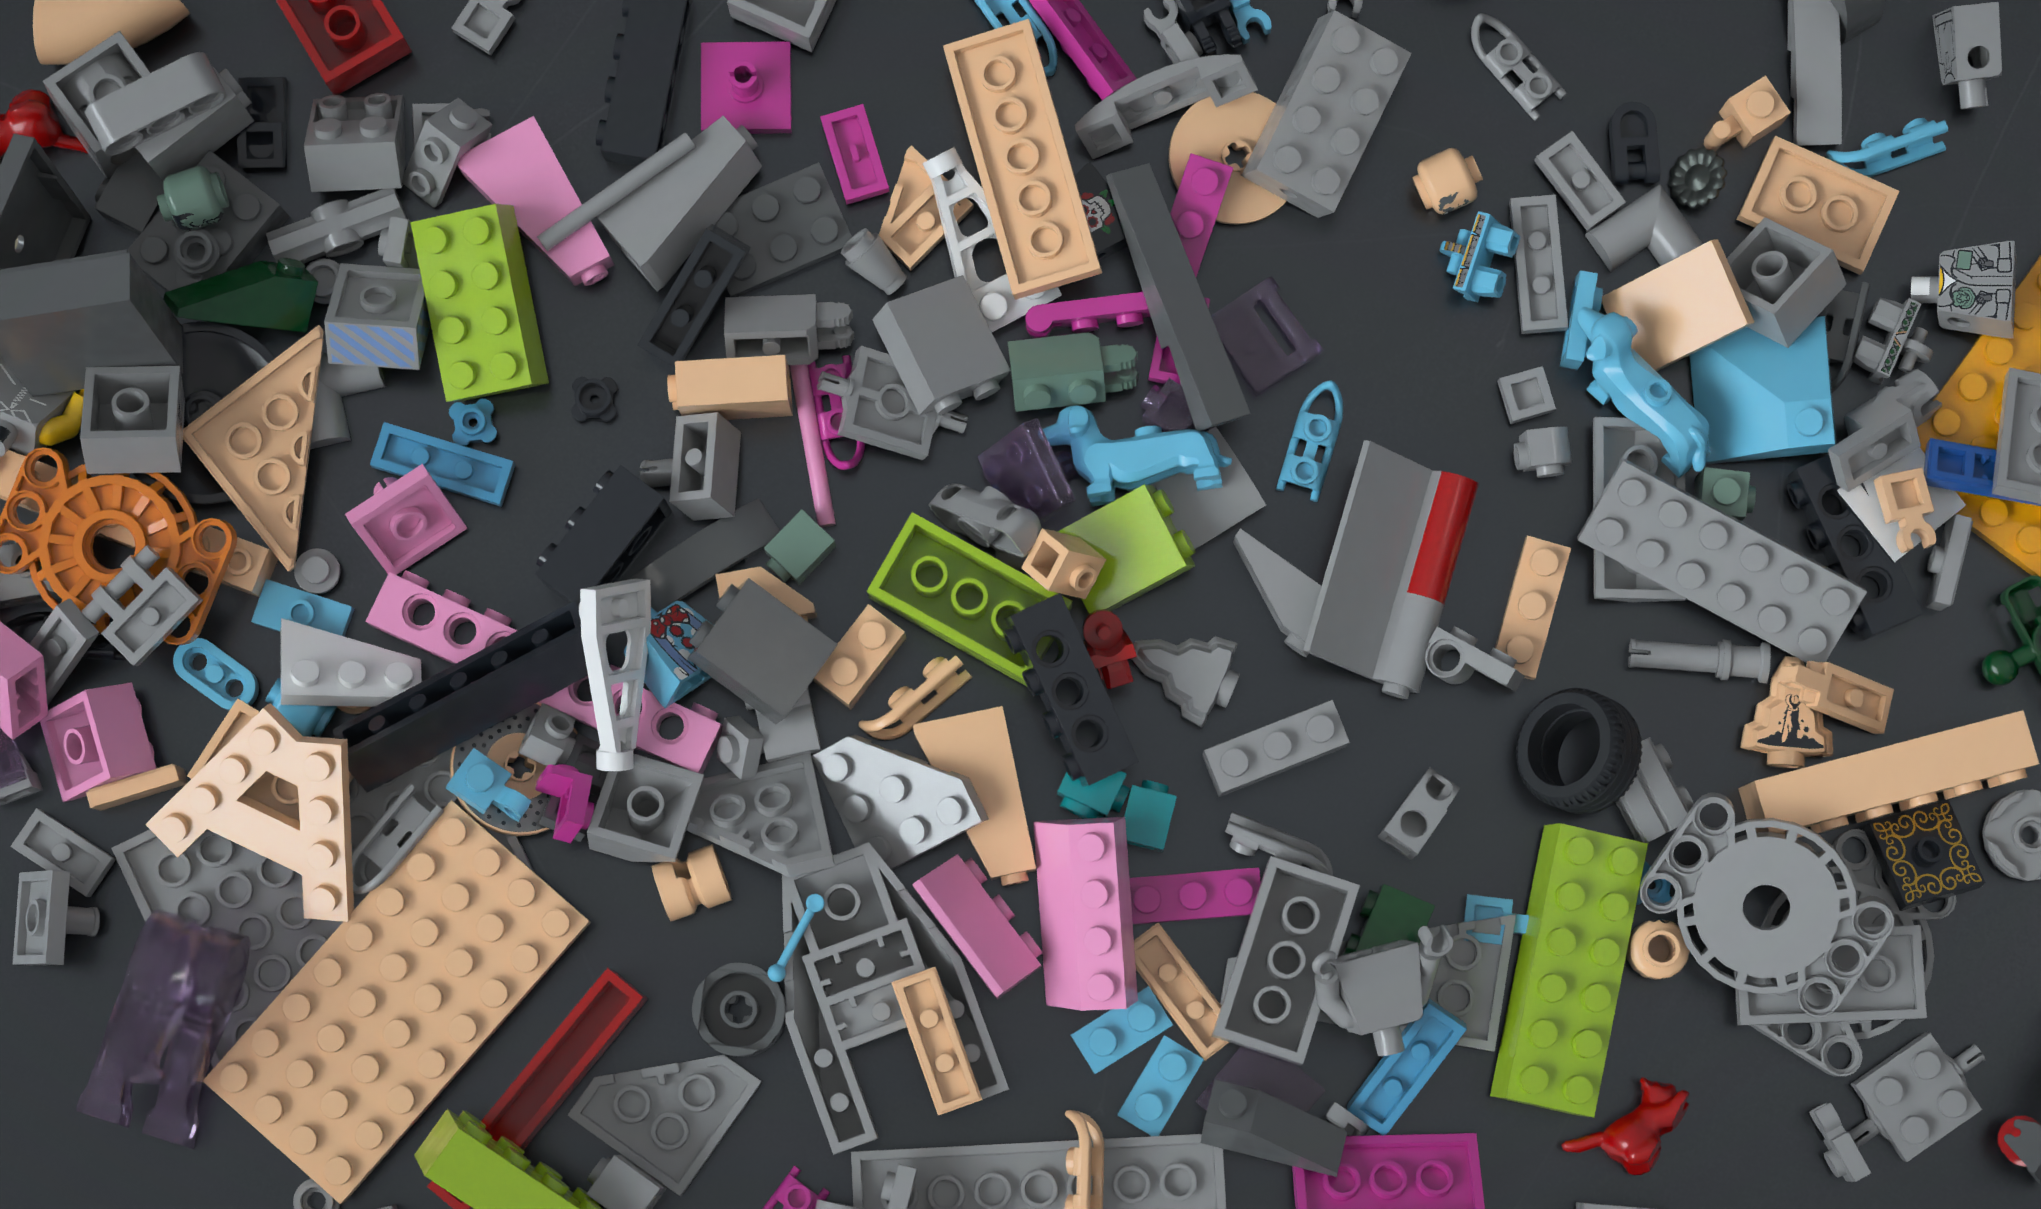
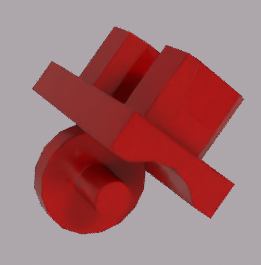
[1082,609,1137,689]

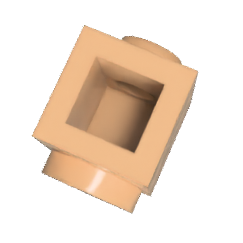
[1021,528,1107,599]

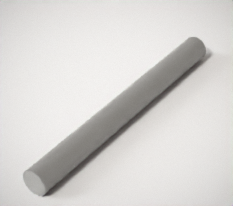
[537,133,695,251]

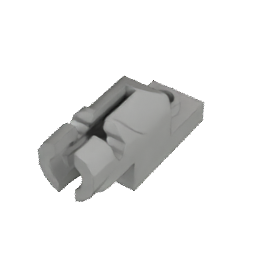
[1828,369,1942,492]

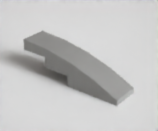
[1787,0,1842,146]

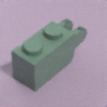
[1008,332,1139,412]

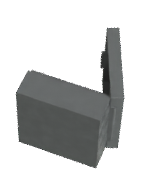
[0,134,183,397]

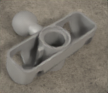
[928,483,1041,570]

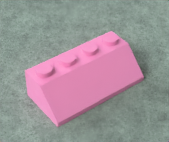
[1033,817,1138,1011]

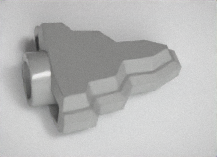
[1130,636,1240,727]

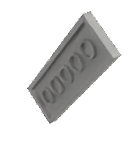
[1578,458,1867,663]

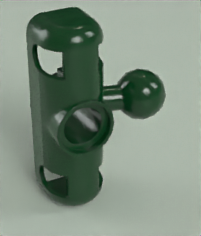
[1982,575,2041,686]

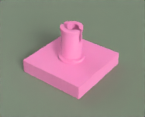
[345,464,468,575]

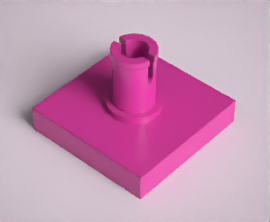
[701,41,792,134]

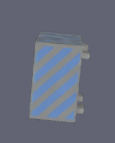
[324,263,431,370]

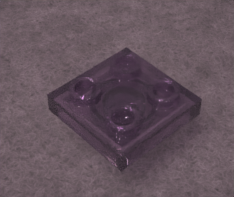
[977,418,1076,524]

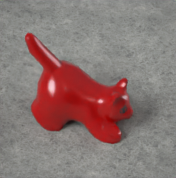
[0,89,88,159]
[1561,1077,1690,1175]

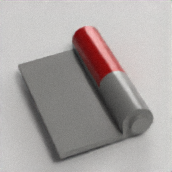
[1303,440,1479,699]

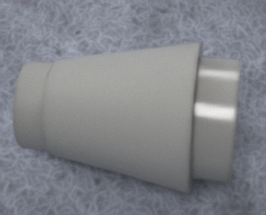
[841,228,907,295]

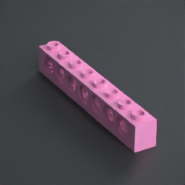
[365,570,723,774]

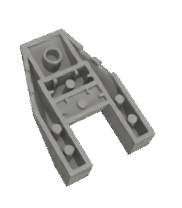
[782,843,1009,1155]

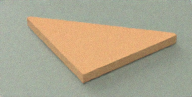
[183,325,325,572]

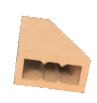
[913,706,1036,886]

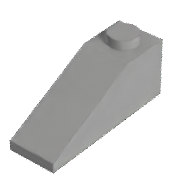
[1233,528,1321,658]

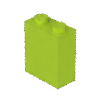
[1058,484,1195,614]

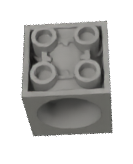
[43,31,150,178]

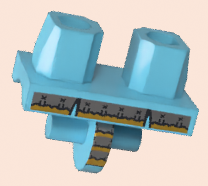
[1439,211,1520,302]

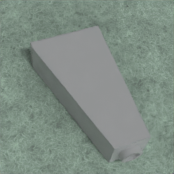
[597,116,762,292]

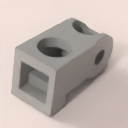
[1378,767,1460,860]

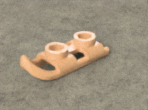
[859,655,972,740]
[1064,1110,1104,1209]

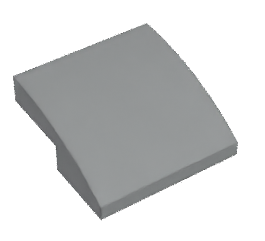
[1151,427,1266,549]

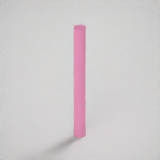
[789,365,836,528]

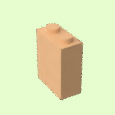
[667,355,793,420]

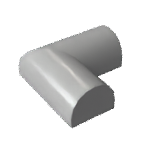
[1585,184,1703,272]
[310,352,386,449]

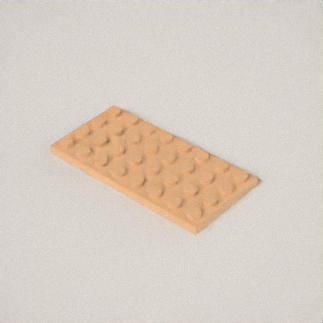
[203,800,591,1204]

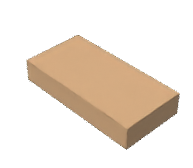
[86,764,188,811]

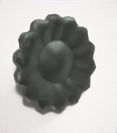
[1668,147,1727,208]

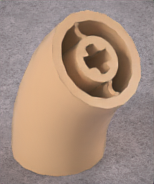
[33,0,190,65]

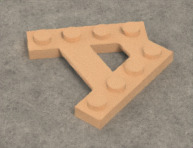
[145,703,354,922]

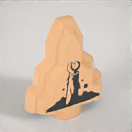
[1740,656,1833,768]

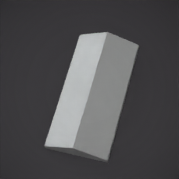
[1593,417,1686,602]

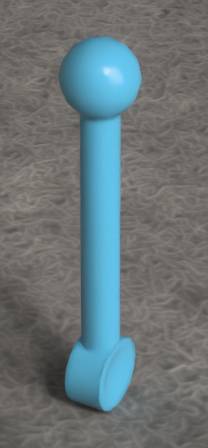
[767,894,825,982]

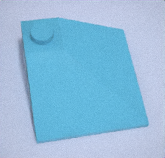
[1690,316,1837,465]

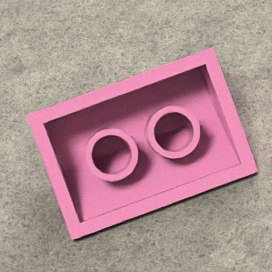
[912,854,1043,1000]

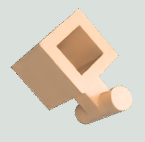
[1704,75,1791,151]

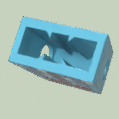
[624,601,712,708]

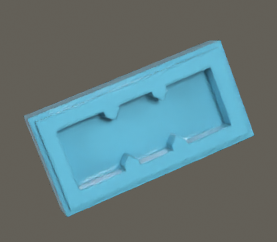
[251,579,355,637]

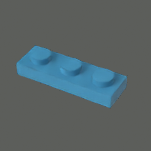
[370,422,516,507]
[1347,998,1467,1135]

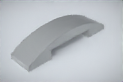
[1075,54,1258,159]

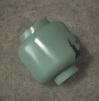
[157,165,229,232]

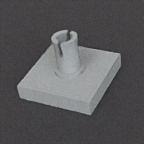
[13,870,100,966]

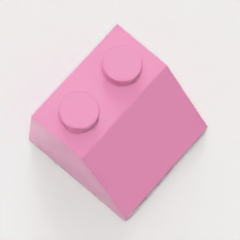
[40,682,157,802]

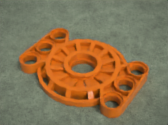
[0,447,237,645]

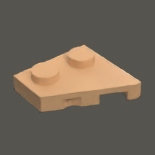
[879,145,974,271]

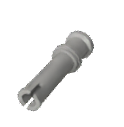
[1628,639,1771,683]

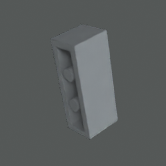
[1202,700,1350,797]

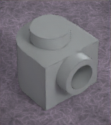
[1514,427,1572,478]
[518,703,576,766]

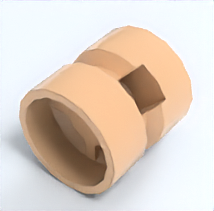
[651,844,732,922]

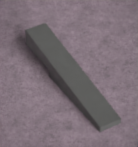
[1106,163,1251,431]

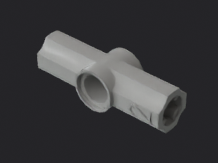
[266,189,407,264]

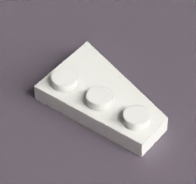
[280,618,422,707]

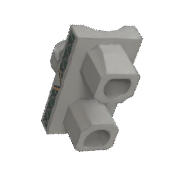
[1853,298,1933,385]

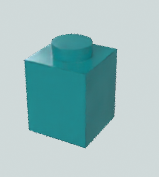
[1124,780,1177,853]

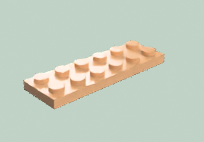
[943,19,1102,300]

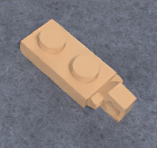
[1777,661,1894,734]

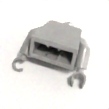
[1312,924,1453,1056]

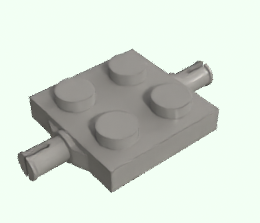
[817,346,968,460]
[1849,1032,1986,1162]

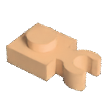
[1873,467,1936,553]

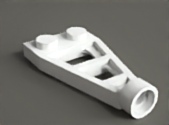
[923,147,1062,332]
[579,578,651,771]

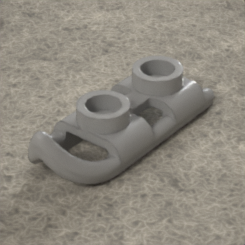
[1471,13,1567,121]
[352,783,444,895]
[1225,811,1333,876]

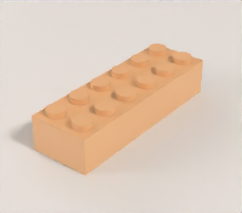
[1738,710,2039,838]

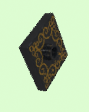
[1864,800,1986,911]

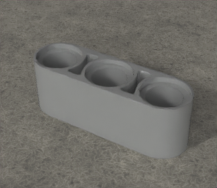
[85,52,226,155]

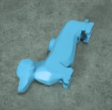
[1577,307,1711,478]
[1036,405,1232,506]

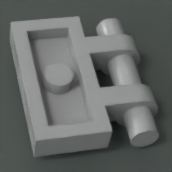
[82,545,203,666]

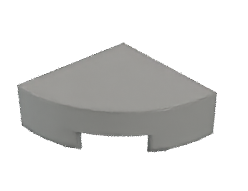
[1323,1102,1370,1136]

